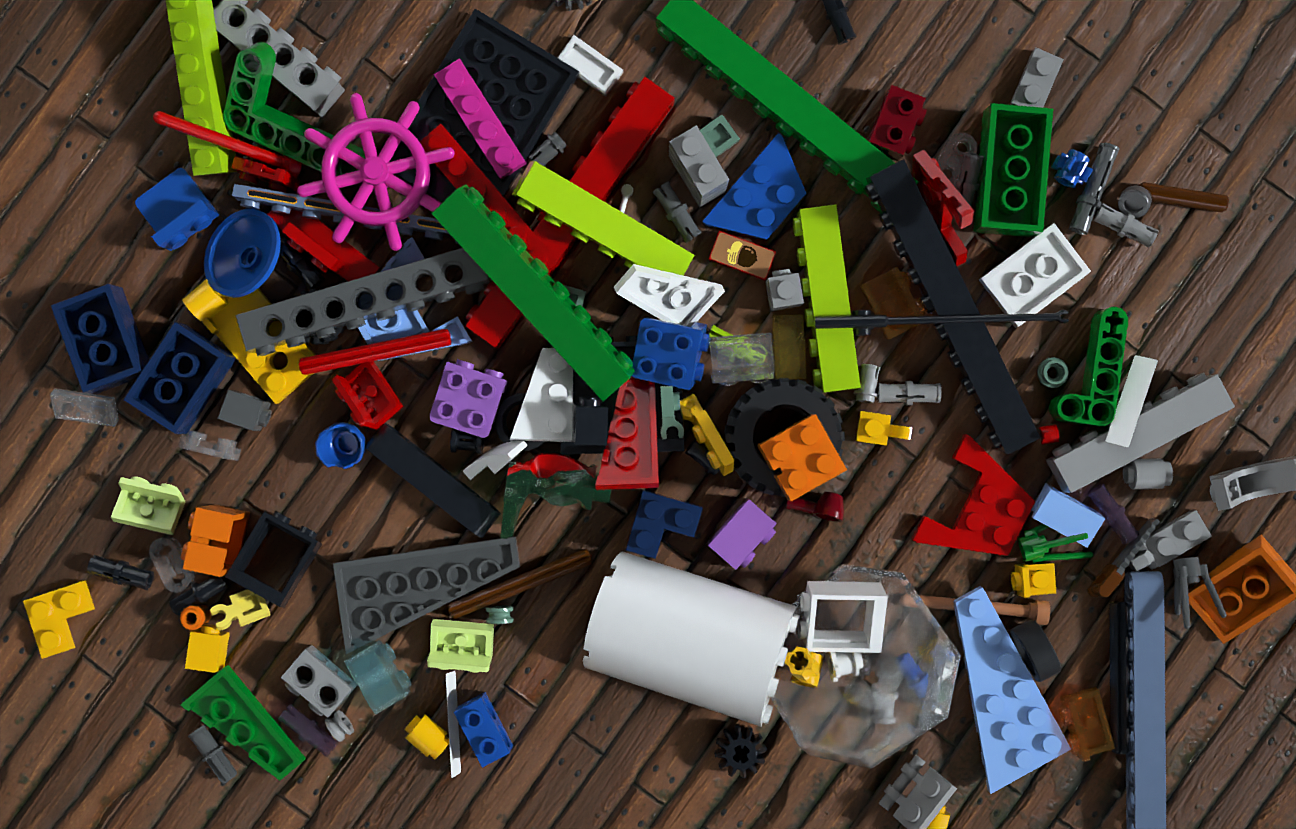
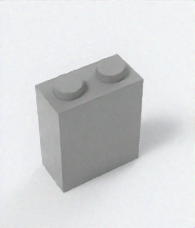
[669,125,729,208]

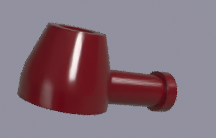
[786,491,844,522]

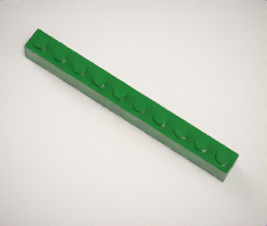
[656,0,919,213]

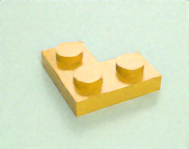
[23,581,95,659]

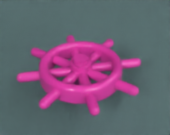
[297,93,455,251]

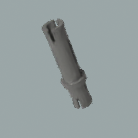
[1068,143,1120,235]

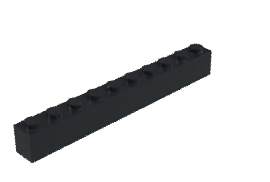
[865,159,1041,455]

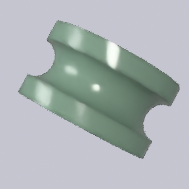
[486,605,514,624]

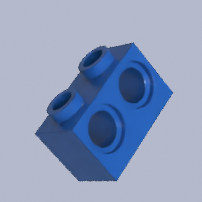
[454,692,513,768]

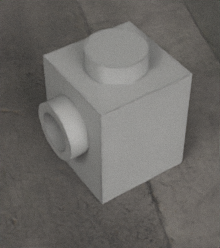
[765,269,804,312]

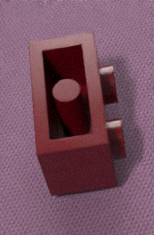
[868,85,927,161]

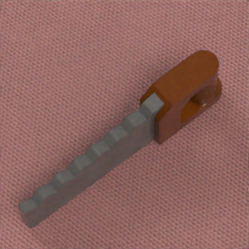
[1087,518,1160,597]

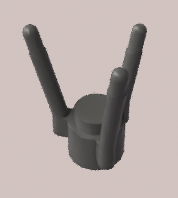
[1173,557,1227,629]

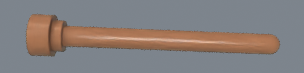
[900,594,1050,626]

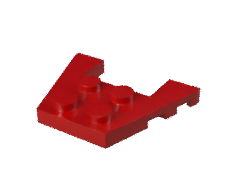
[912,150,974,266]
[911,434,1035,556]

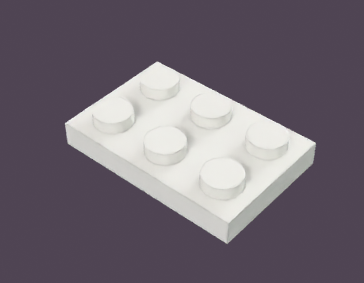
[979,223,1091,328]

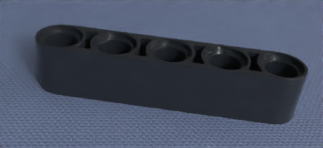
[365,422,501,538]

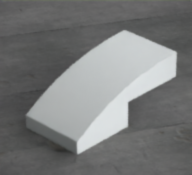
[463,441,528,480]

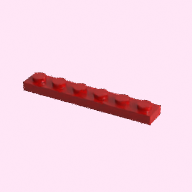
[420,124,560,274]

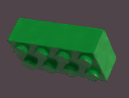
[973,103,1053,237]

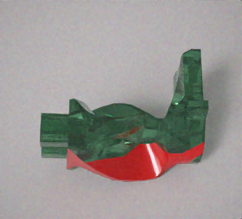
[500,453,611,539]

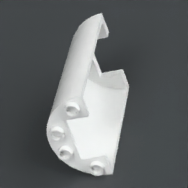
[583,551,800,727]

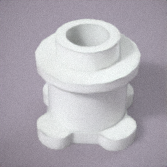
[825,652,863,682]

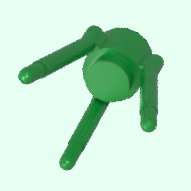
[1018,523,1093,564]

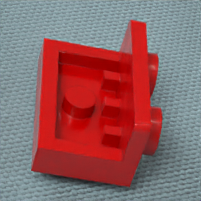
[332,361,404,430]

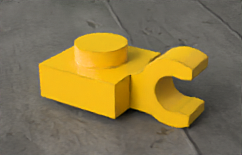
[855,411,912,446]

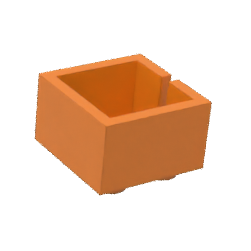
[757,414,847,501]
[181,504,250,577]

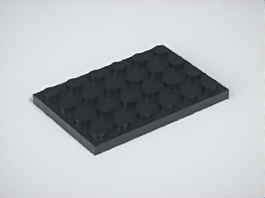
[389,9,580,203]

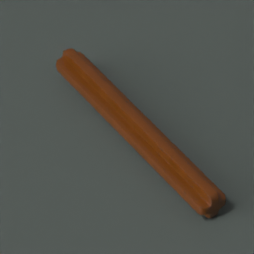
[448,549,592,619]

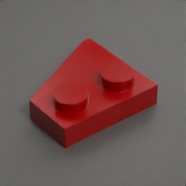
[231,156,300,193]

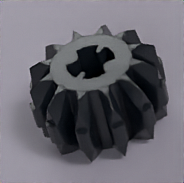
[714,724,767,778]

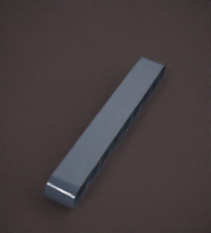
[1124,571,1166,829]

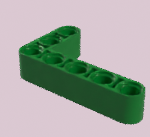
[223,42,366,176]

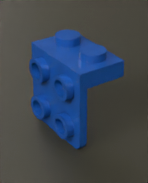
[135,168,219,251]
[632,318,710,390]

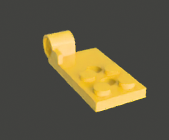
[182,279,316,404]

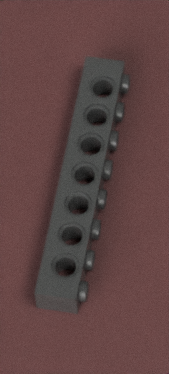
[236,248,490,356]

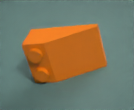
[1188,534,1296,644]

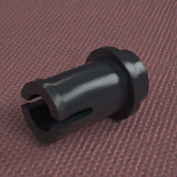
[685,439,720,476]

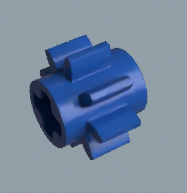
[1051,149,1093,188]

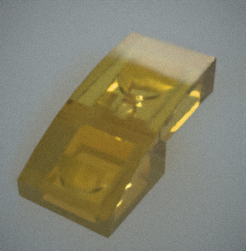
[772,314,806,379]

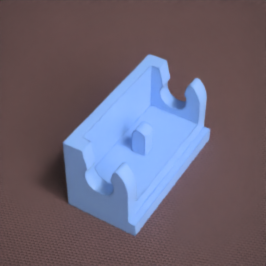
[1031,483,1105,548]

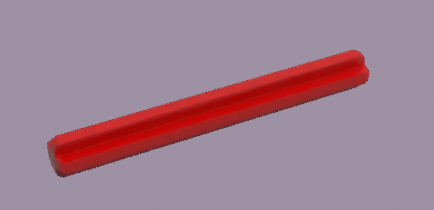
[298,329,451,375]

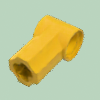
[785,646,824,688]

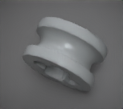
[325,710,354,742]

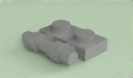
[879,755,957,829]

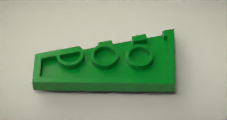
[180,665,306,781]

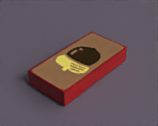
[709,231,776,281]

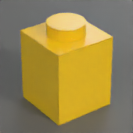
[185,624,230,673]

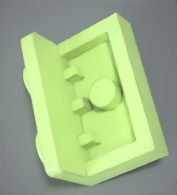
[111,477,185,535]
[427,619,494,673]

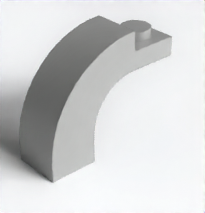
[1210,456,1296,511]

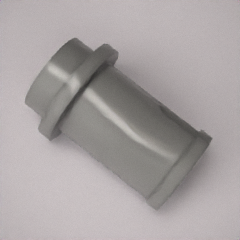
[854,364,881,404]

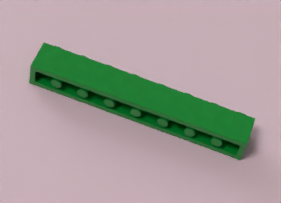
[431,185,635,401]

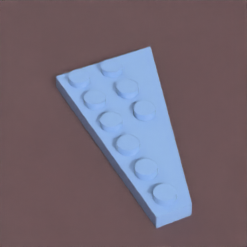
[953,586,1071,794]

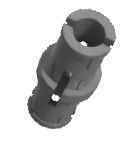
[1093,203,1159,248]
[877,381,941,405]

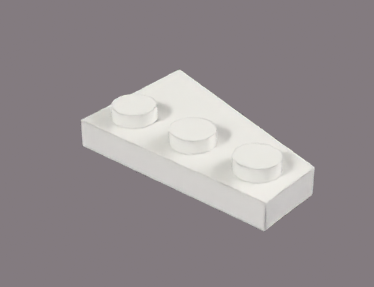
[614,264,725,327]
[509,348,573,442]

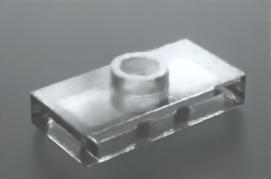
[50,388,119,427]

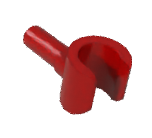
[1039,424,1059,445]

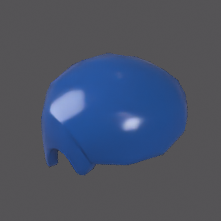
[315,422,366,469]

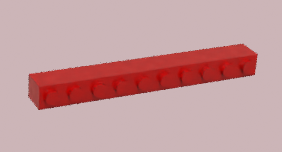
[466,77,675,349]

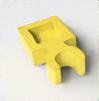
[210,589,270,630]

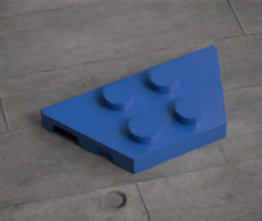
[702,133,806,241]

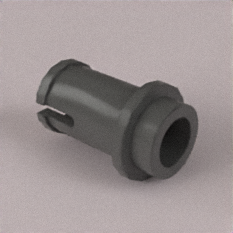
[528,132,567,166]

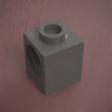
[218,389,272,431]

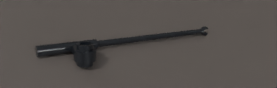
[815,310,1069,336]

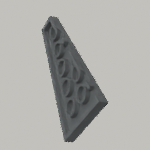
[333,536,520,654]

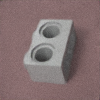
[281,645,358,718]

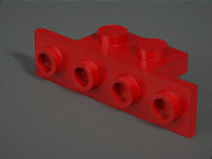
[267,210,381,282]

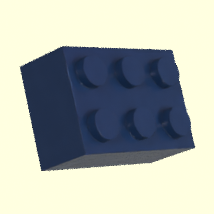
[51,284,149,394]
[124,322,236,434]

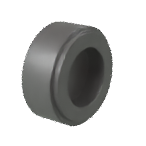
[1118,185,1152,218]

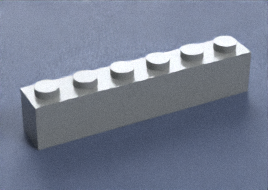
[1046,372,1235,493]

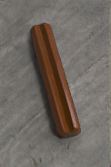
[1138,182,1229,212]

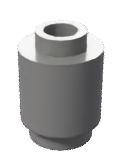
[1123,458,1173,490]

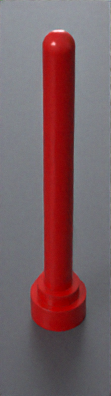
[153,111,302,178]

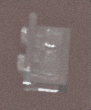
[709,333,775,385]

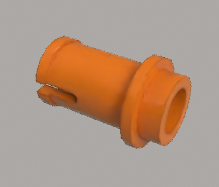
[180,605,212,630]

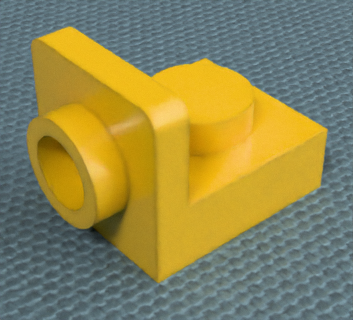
[1011,562,1056,598]

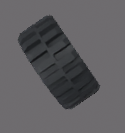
[724,378,845,497]

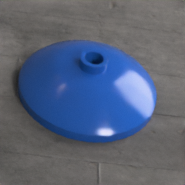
[204,209,281,298]

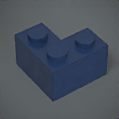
[626,489,703,559]

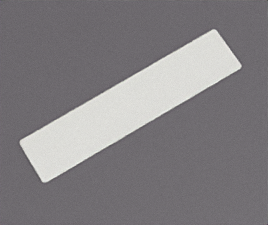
[1105,355,1158,447]
[446,670,461,778]

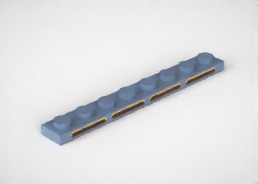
[232,184,459,244]

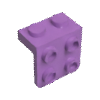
[430,359,509,438]

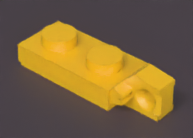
[680,394,734,476]

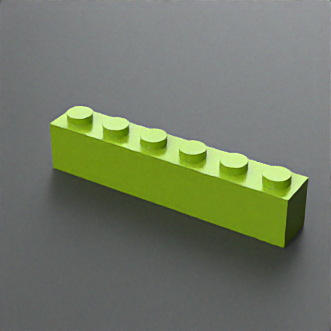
[166,0,237,176]
[512,161,695,275]
[793,204,861,393]

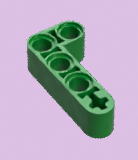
[1049,307,1128,426]

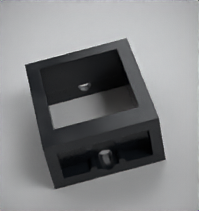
[225,511,322,608]

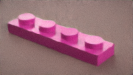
[434,58,527,180]

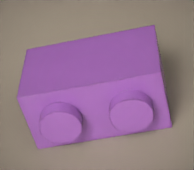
[707,498,777,570]

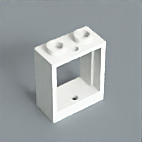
[798,581,888,653]

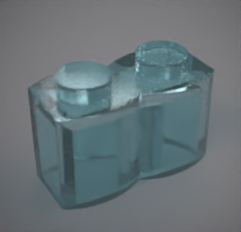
[344,640,412,714]

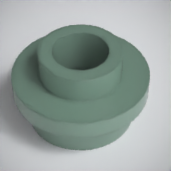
[1037,357,1069,388]

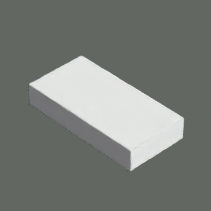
[557,35,623,97]

